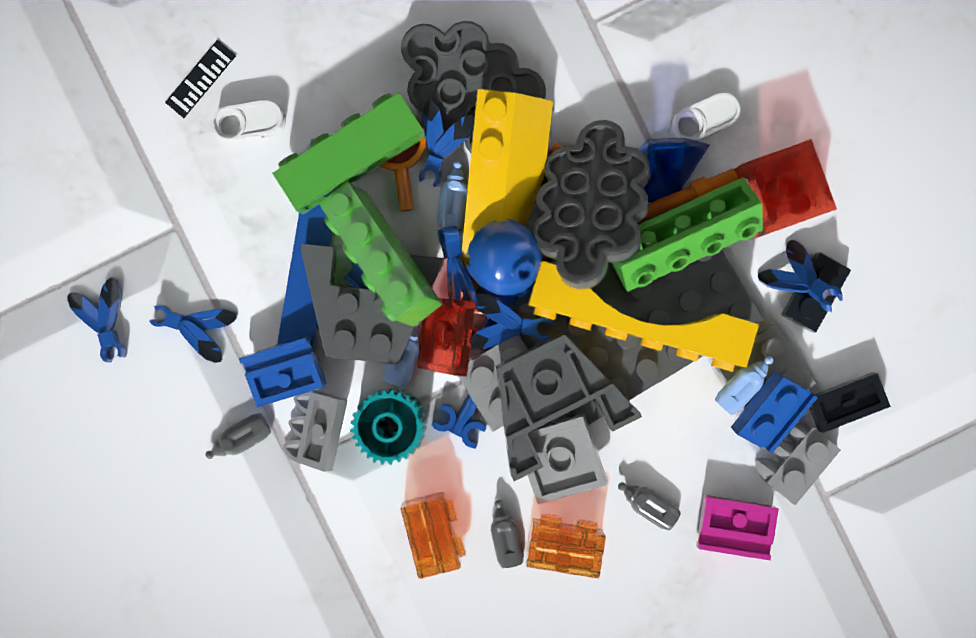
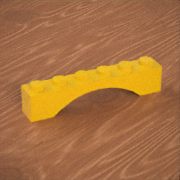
[528,261,759,372]

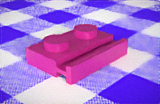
[696,495,779,561]

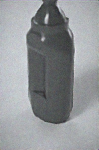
[205,413,271,459]
[618,482,681,531]
[490,499,524,568]

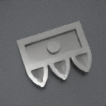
[283,391,348,471]
[755,421,841,505]

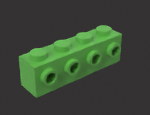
[272,92,426,215]
[611,177,763,292]
[319,181,442,327]

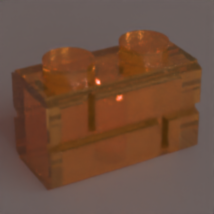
[400,492,467,579]
[525,514,606,579]

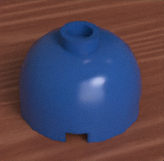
[467,219,543,295]

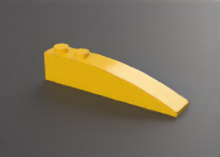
[457,89,553,314]

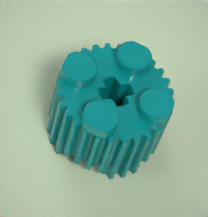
[350,387,427,465]

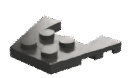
[301,244,444,365]
[496,333,642,482]

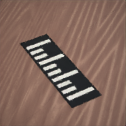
[165,40,236,119]

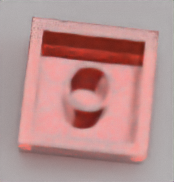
[734,139,837,239]

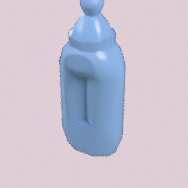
[437,161,468,230]
[384,324,420,388]
[715,356,773,415]

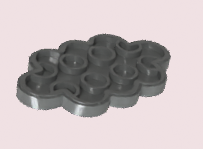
[401,21,552,153]
[533,120,650,289]

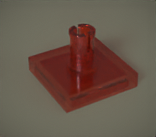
[417,298,484,377]

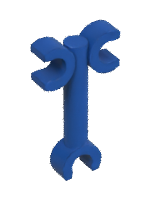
[431,394,487,449]

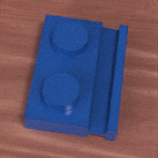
[239,335,327,407]
[731,370,818,453]

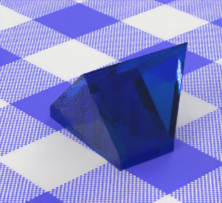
[639,137,710,203]

